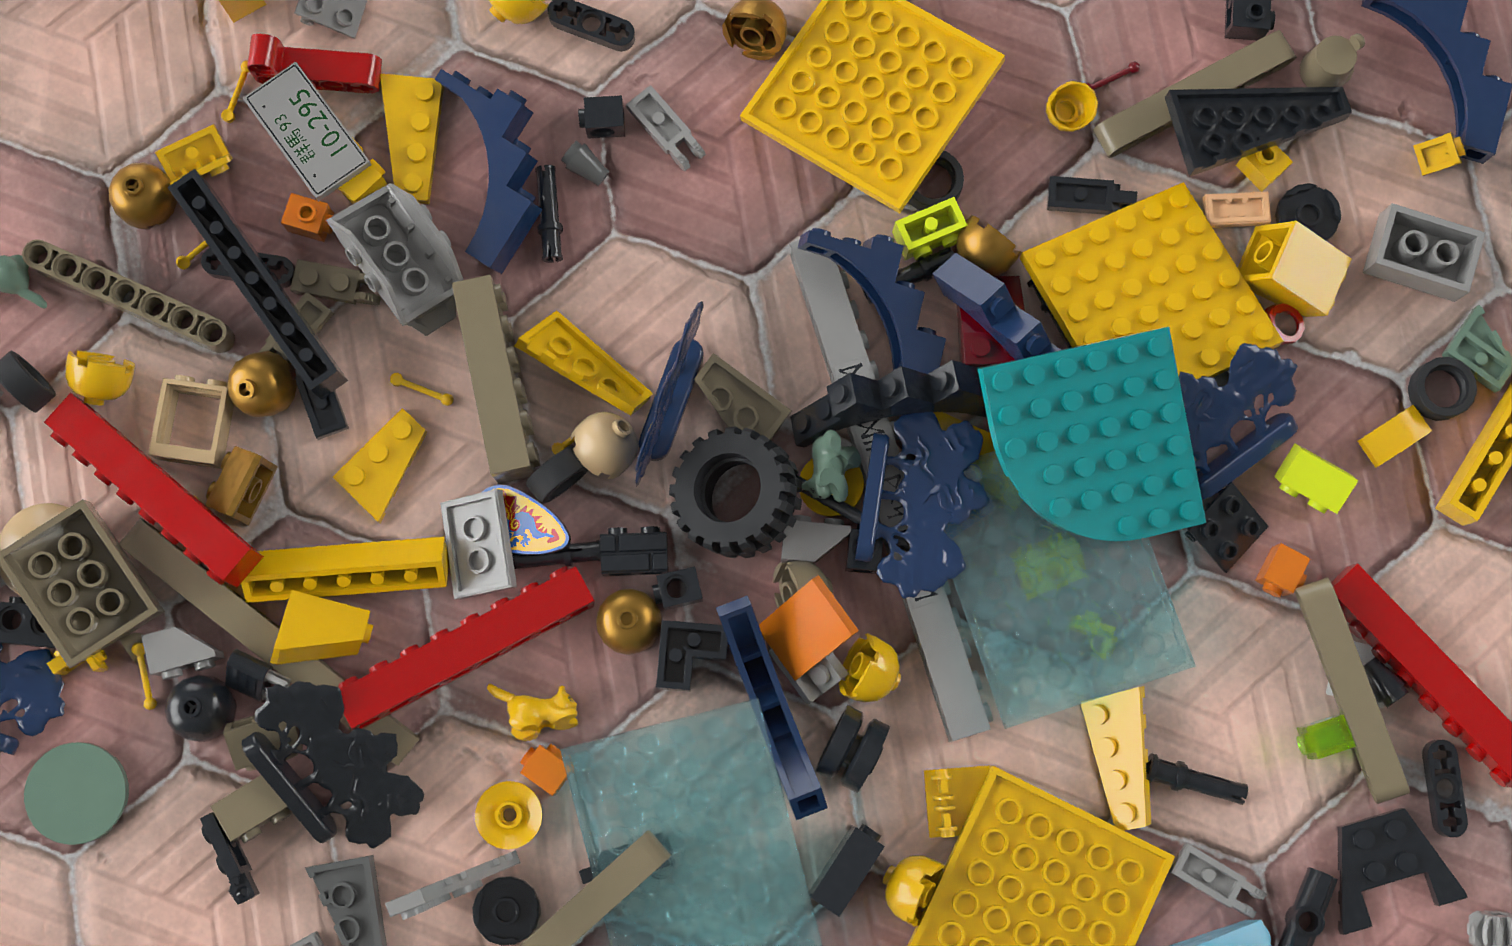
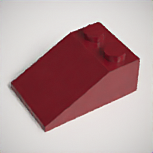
[957,276,1025,368]

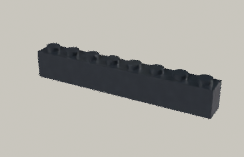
[168,169,348,400]

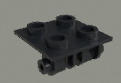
[1184,482,1269,573]

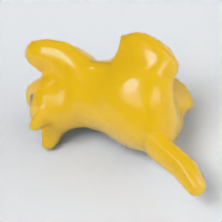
[487,684,578,741]

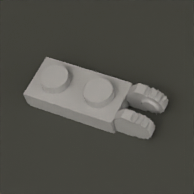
[626,85,706,171]
[1169,843,1267,919]

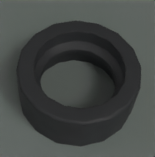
[908,150,964,211]
[0,351,56,413]
[1408,357,1477,421]
[526,446,588,504]

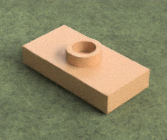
[1202,191,1271,228]

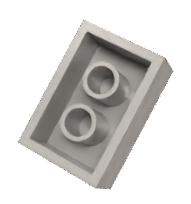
[1363,203,1486,302]

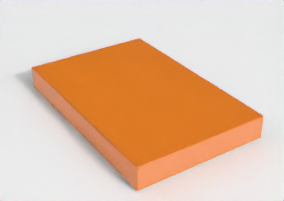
[759,575,859,681]

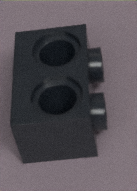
[0,596,55,648]

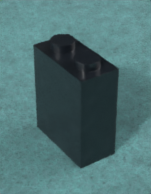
[808,824,885,917]

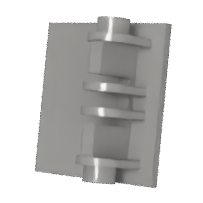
[294,0,367,39]

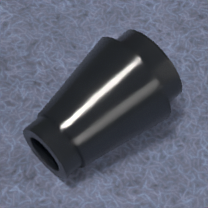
[1363,657,1409,708]

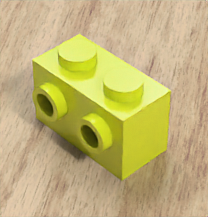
[892,197,968,260]
[1274,443,1359,514]

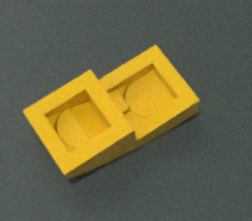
[1357,404,1432,468]

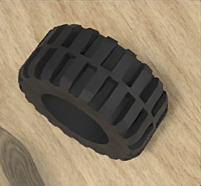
[669,427,803,558]

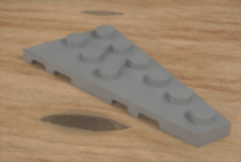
[385,850,520,920]

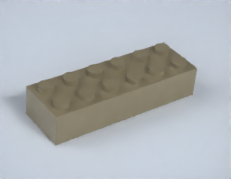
[452,275,541,484]

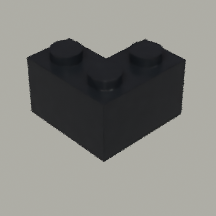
[656,620,728,692]

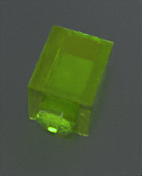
[1296,714,1355,759]

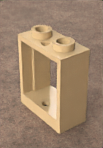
[148,375,234,469]

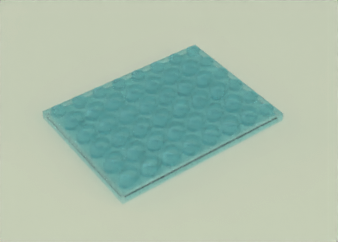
[944,451,1196,729]
[560,698,823,946]

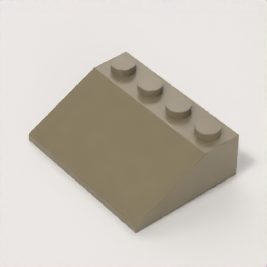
[0,499,165,668]

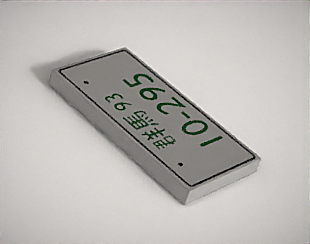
[243,62,371,202]

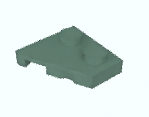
[1442,305,1512,393]

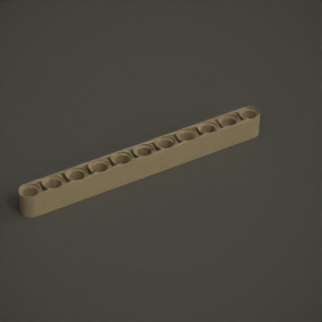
[119,518,420,766]

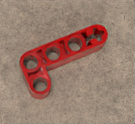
[247,34,382,94]

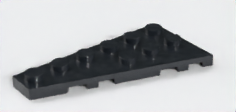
[1165,87,1352,177]

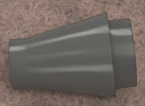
[561,141,610,186]

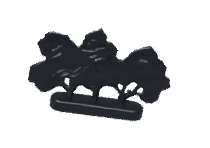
[241,681,424,849]

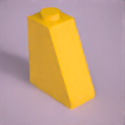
[270,590,374,665]

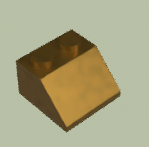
[205,446,278,525]

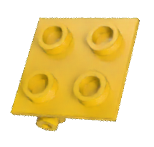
[923,765,990,838]

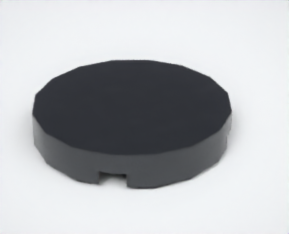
[1275,183,1341,241]
[472,876,541,946]

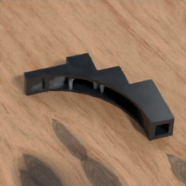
[790,360,987,448]

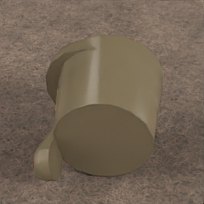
[1300,33,1365,87]

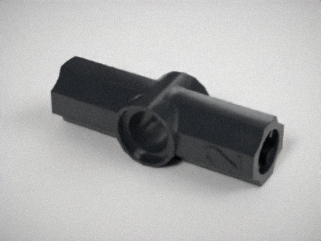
[1278,867,1338,946]

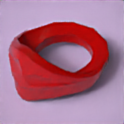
[1264,303,1305,345]

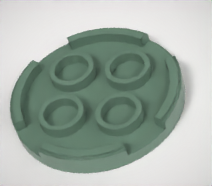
[24,742,129,845]

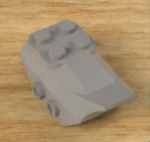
[326,183,464,336]

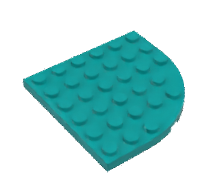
[978,327,1206,541]

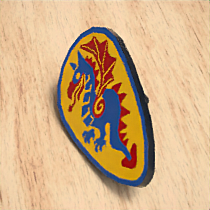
[481,484,571,555]

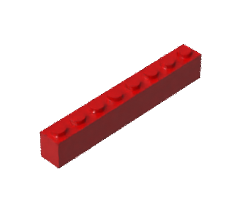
[44,392,264,588]
[1331,563,1512,788]
[338,566,595,730]

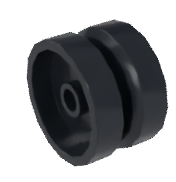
[815,705,890,793]

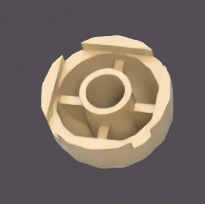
[571,411,638,479]

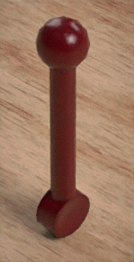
[1086,61,1140,90]

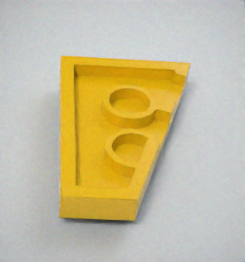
[333,408,427,524]

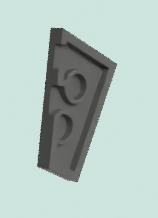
[305,855,387,946]

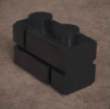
[600,526,669,576]

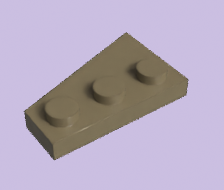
[694,353,792,440]

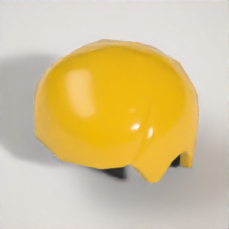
[1045,81,1098,132]

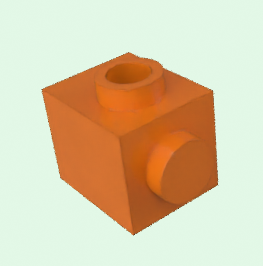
[281,193,334,242]
[1255,543,1310,598]
[520,743,575,796]

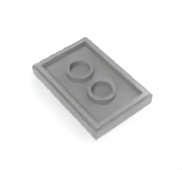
[440,489,517,600]

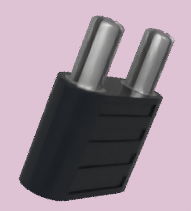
[225,649,291,702]

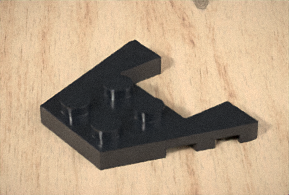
[1338,808,1468,935]

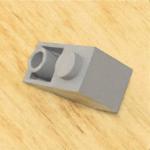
[781,515,851,564]
[141,627,225,680]

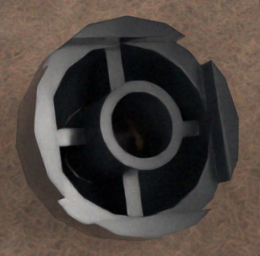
[165,675,237,742]

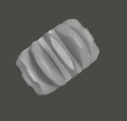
[1467,910,1512,946]

